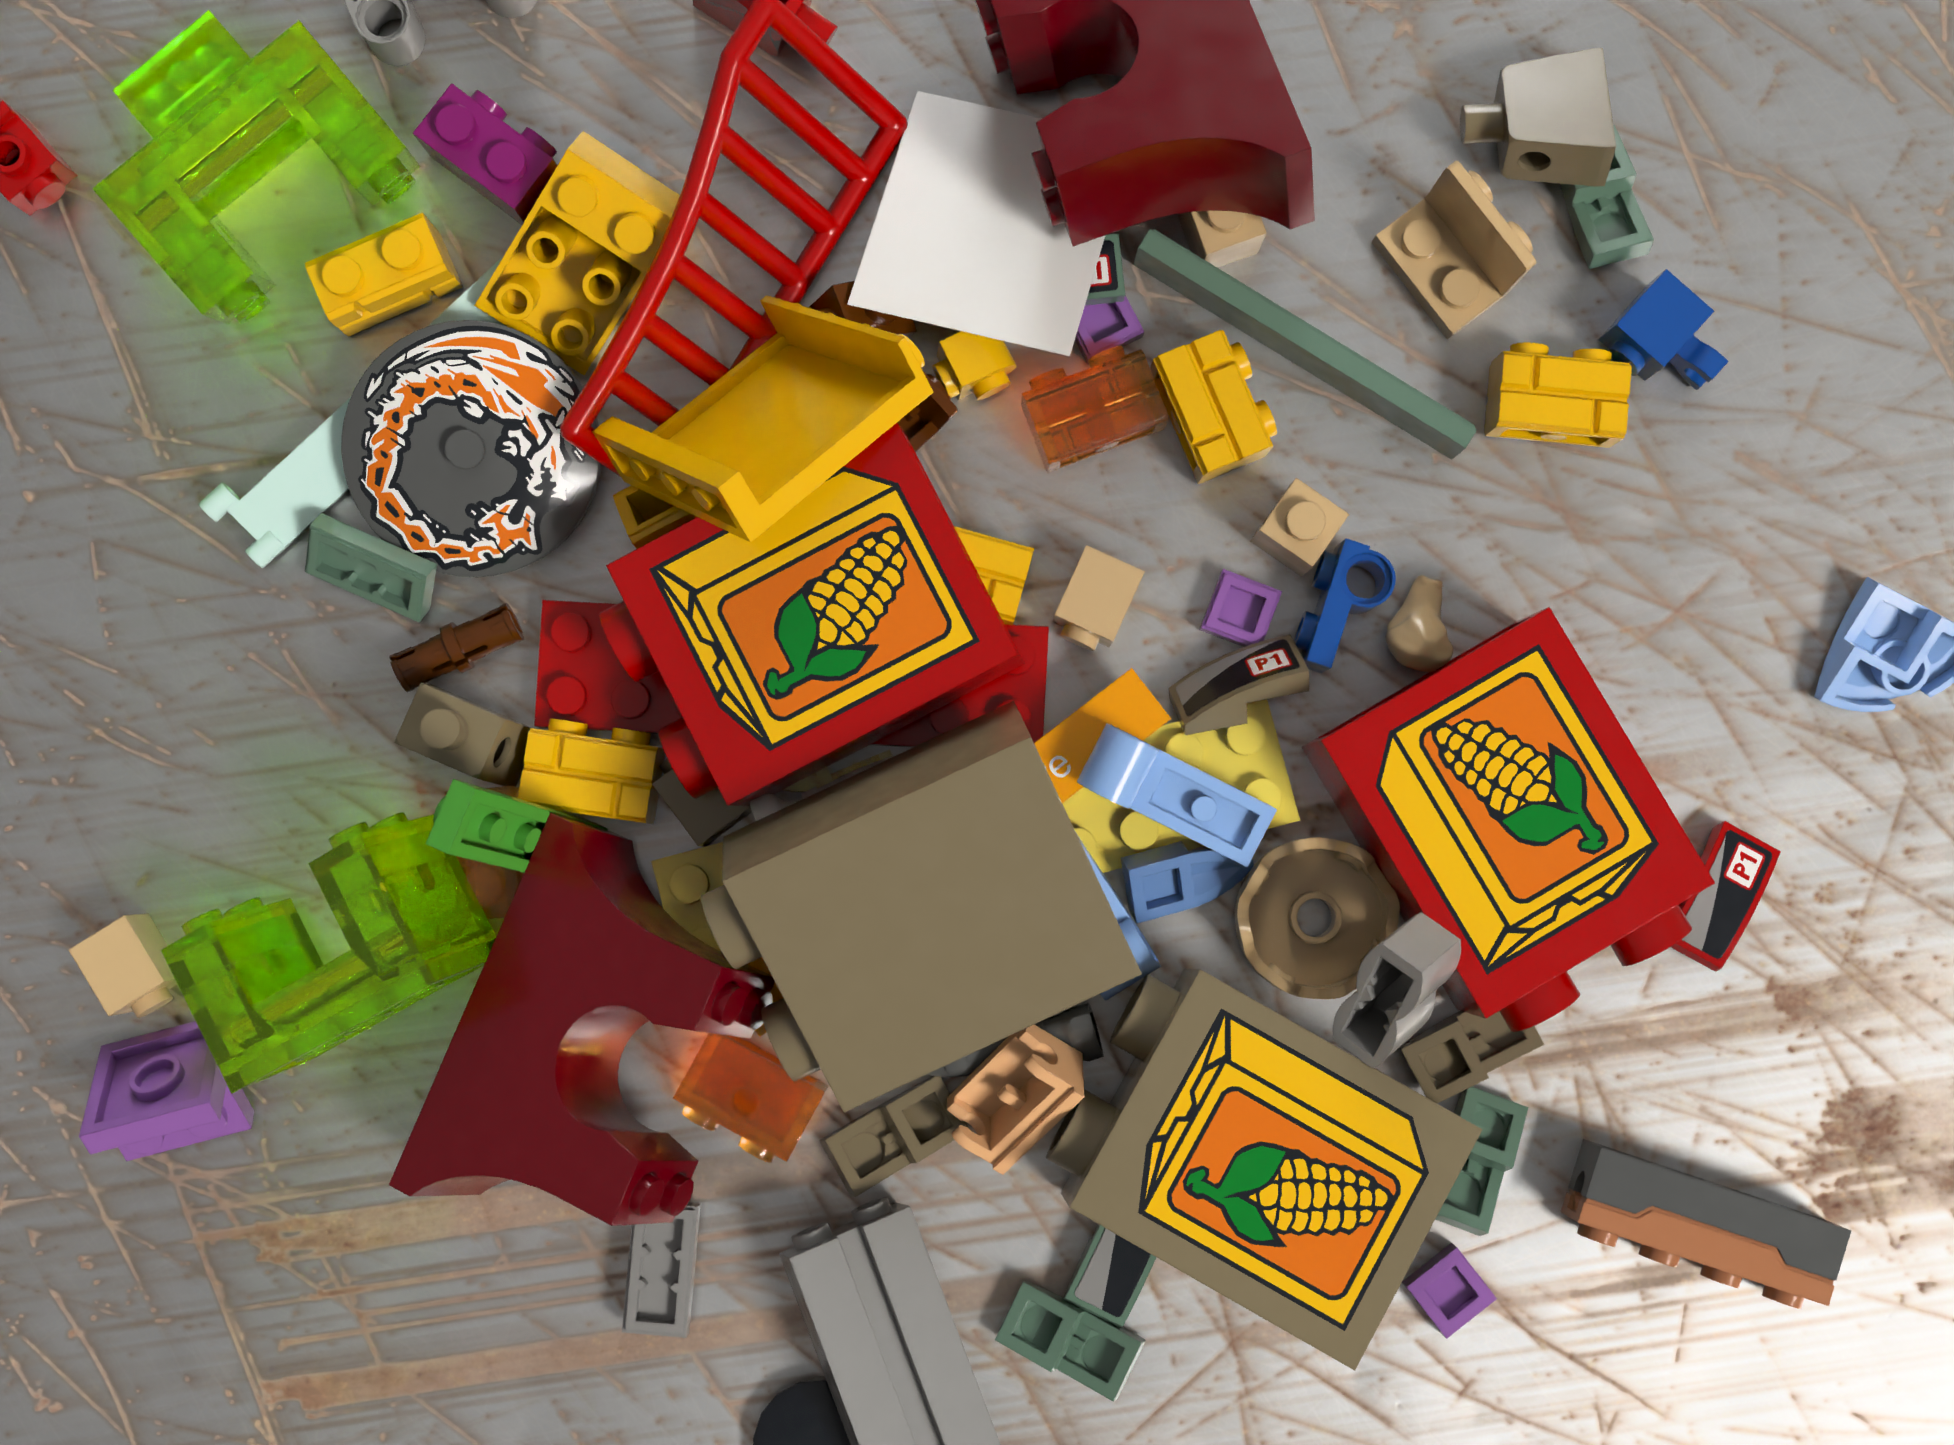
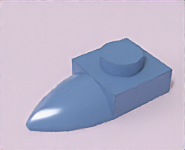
[1121,841,1254,924]

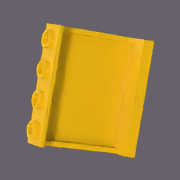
[592,295,933,542]

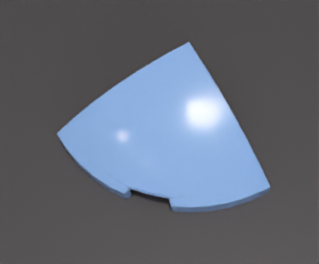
[1814,577,1954,712]

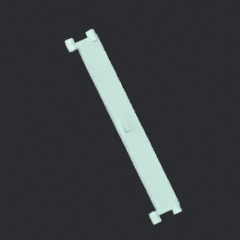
[198,257,507,568]

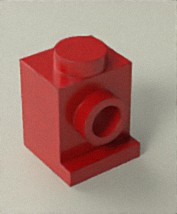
[0,100,78,216]

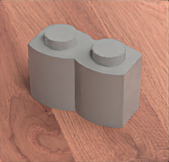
[1333,912,1461,1068]

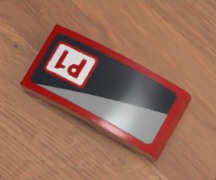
[1671,821,1781,972]

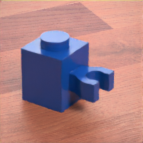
[1598,269,1729,390]

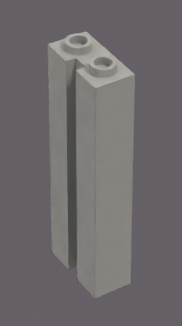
[779,1197,1001,1445]

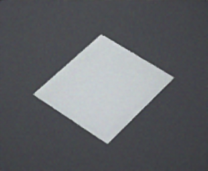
[847,91,1105,357]

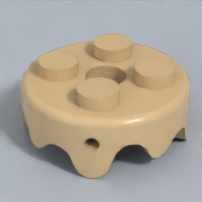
[1234,837,1400,999]

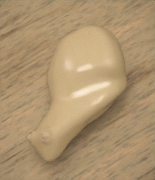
[1385,575,1453,673]

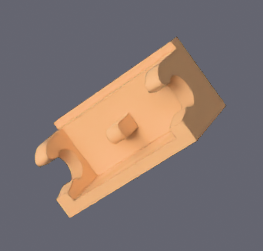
[947,1024,1084,1175]

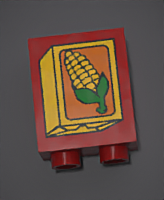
[599,422,1025,806]
[1302,607,1715,1032]

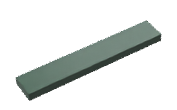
[1133,229,1477,460]

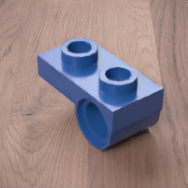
[1294,538,1396,673]

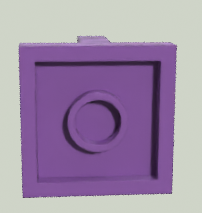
[79,1013,254,1161]

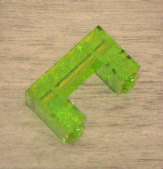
[92,20,421,324]
[161,812,496,1094]

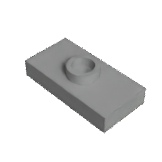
[622,1202,701,1338]

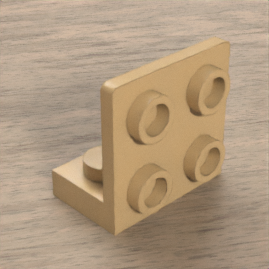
[1371,160,1537,340]

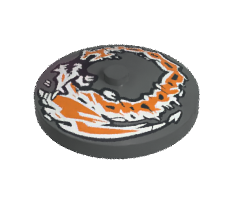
[341,320,602,577]

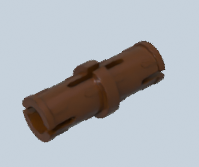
[389,603,524,692]

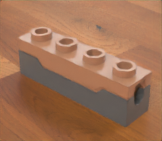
[1561,1139,1851,1309]

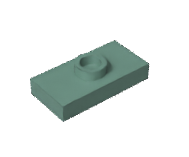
[305,513,437,622]

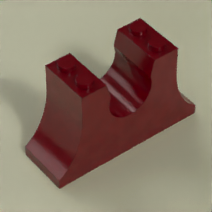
[975,0,1315,247]
[389,813,775,1226]

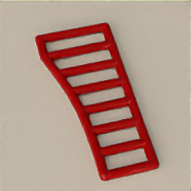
[560,0,908,477]

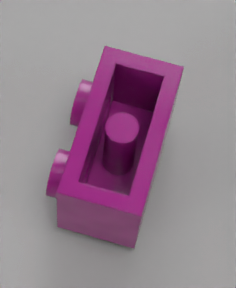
[413,83,557,225]

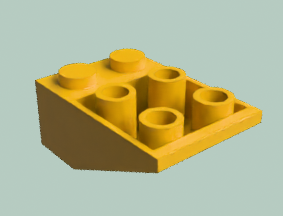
[474,131,680,375]

